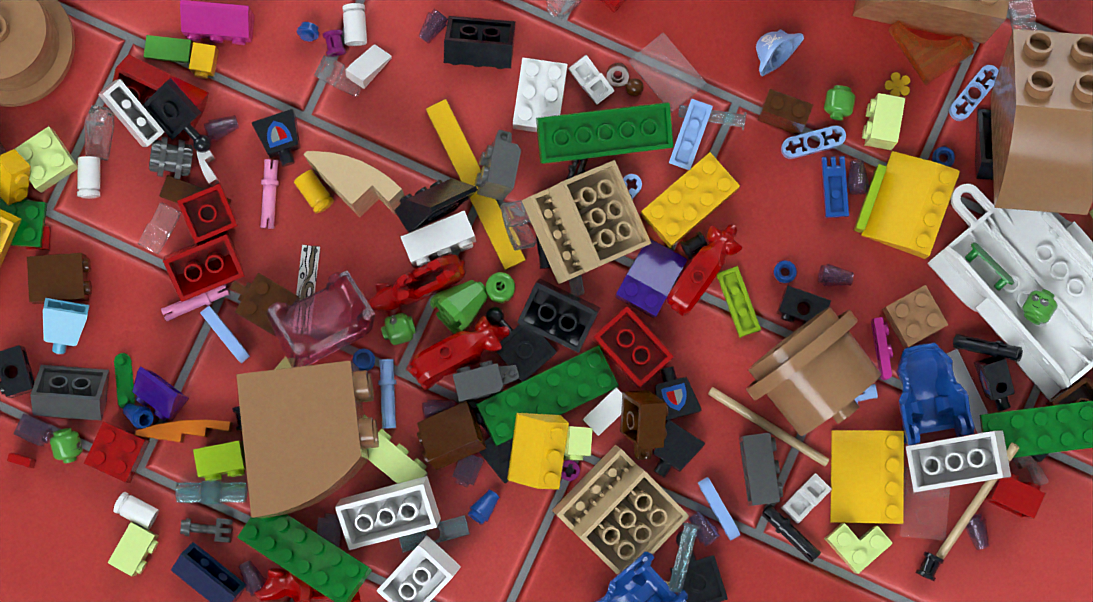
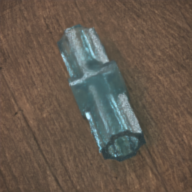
[176,481,248,504]
[399,515,470,553]

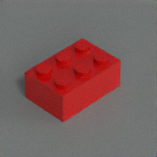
[593,306,674,389]

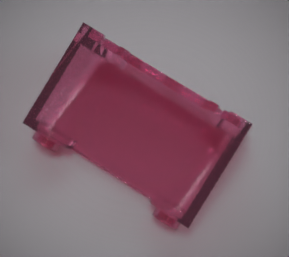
[267,270,376,368]

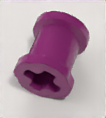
[322,30,347,57]
[561,460,580,481]

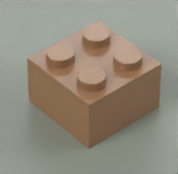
[882,285,948,349]

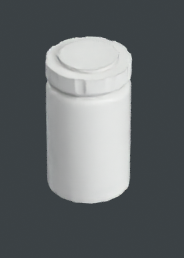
[342,3,367,46]
[77,156,101,199]
[113,492,159,530]

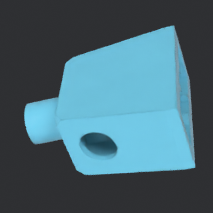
[43,298,89,354]

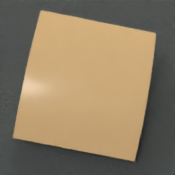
[303,151,405,217]
[522,160,651,284]
[552,444,689,575]

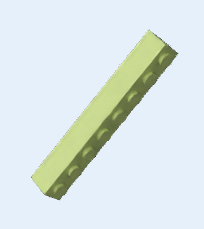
[274,356,428,484]

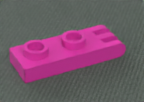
[871,317,893,380]

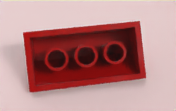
[113,54,209,140]

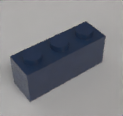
[171,542,247,602]

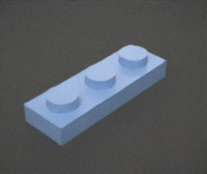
[669,99,713,170]

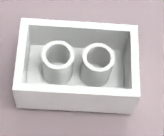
[513,58,567,132]
[401,211,476,268]
[377,536,461,602]

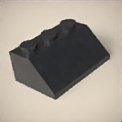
[443,16,516,69]
[394,179,478,233]
[517,278,601,353]

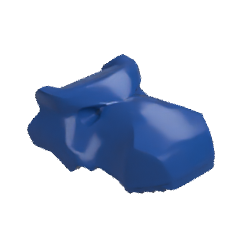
[896,343,975,446]
[594,552,688,602]

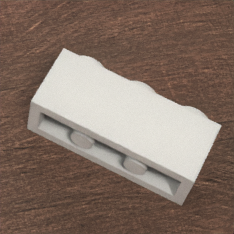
[98,79,164,147]

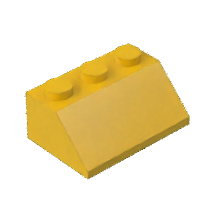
[507,413,569,490]

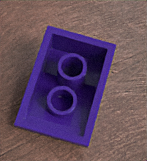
[615,238,688,319]
[132,367,189,421]

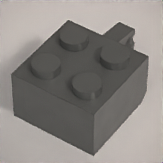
[475,130,521,201]
[453,361,519,404]

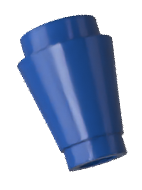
[123,404,153,429]
[468,489,500,525]

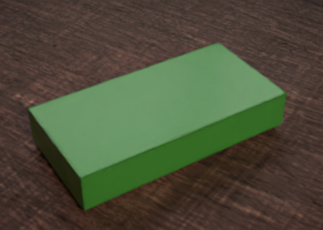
[144,35,192,63]

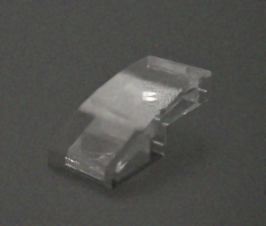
[1008,0,1037,31]
[314,55,362,97]
[501,200,537,251]
[138,202,182,254]
[1013,456,1049,486]

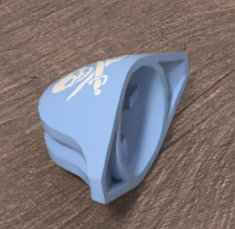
[756,29,804,76]

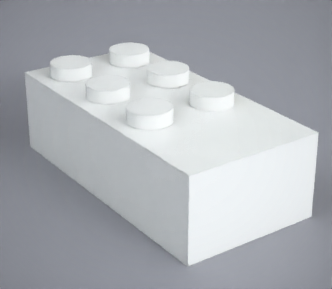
[906,430,1011,492]
[335,476,441,550]

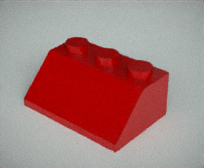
[163,231,245,302]

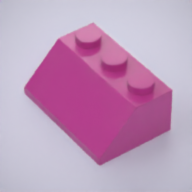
[180,0,255,45]

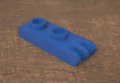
[821,156,849,218]

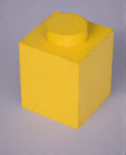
[189,42,219,79]

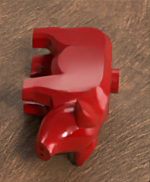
[666,225,742,316]
[365,254,465,316]
[409,316,509,390]
[254,568,361,602]

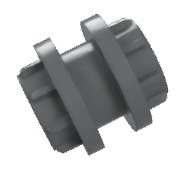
[149,137,193,179]

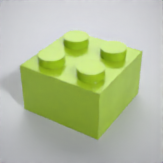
[193,441,246,482]

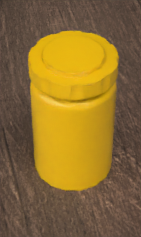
[294,169,334,214]

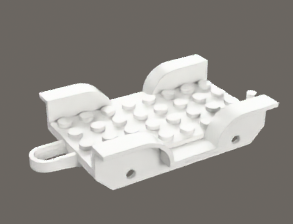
[927,184,1093,400]

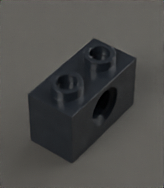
[777,286,831,325]
[0,345,35,398]

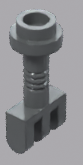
[180,518,233,543]

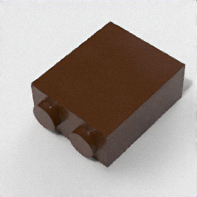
[757,89,813,135]
[27,253,92,304]
[417,401,486,470]

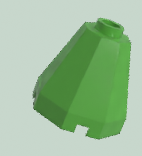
[430,280,487,334]

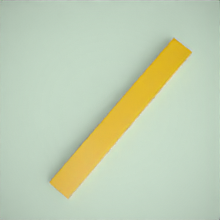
[426,99,526,270]

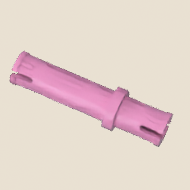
[260,159,279,229]
[161,284,230,322]

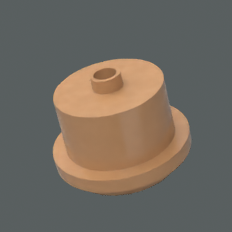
[0,0,75,107]
[746,307,881,436]

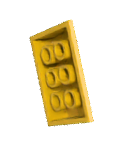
[861,151,960,259]
[830,430,904,524]

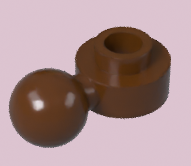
[606,63,644,96]

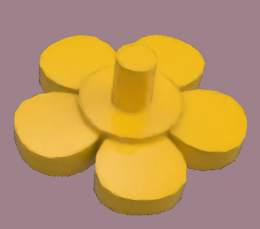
[885,72,910,97]

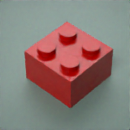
[177,184,238,243]
[84,421,150,483]
[984,473,1046,519]

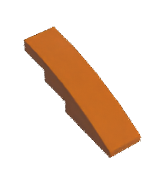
[135,420,233,443]

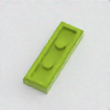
[853,164,887,233]
[716,266,761,338]

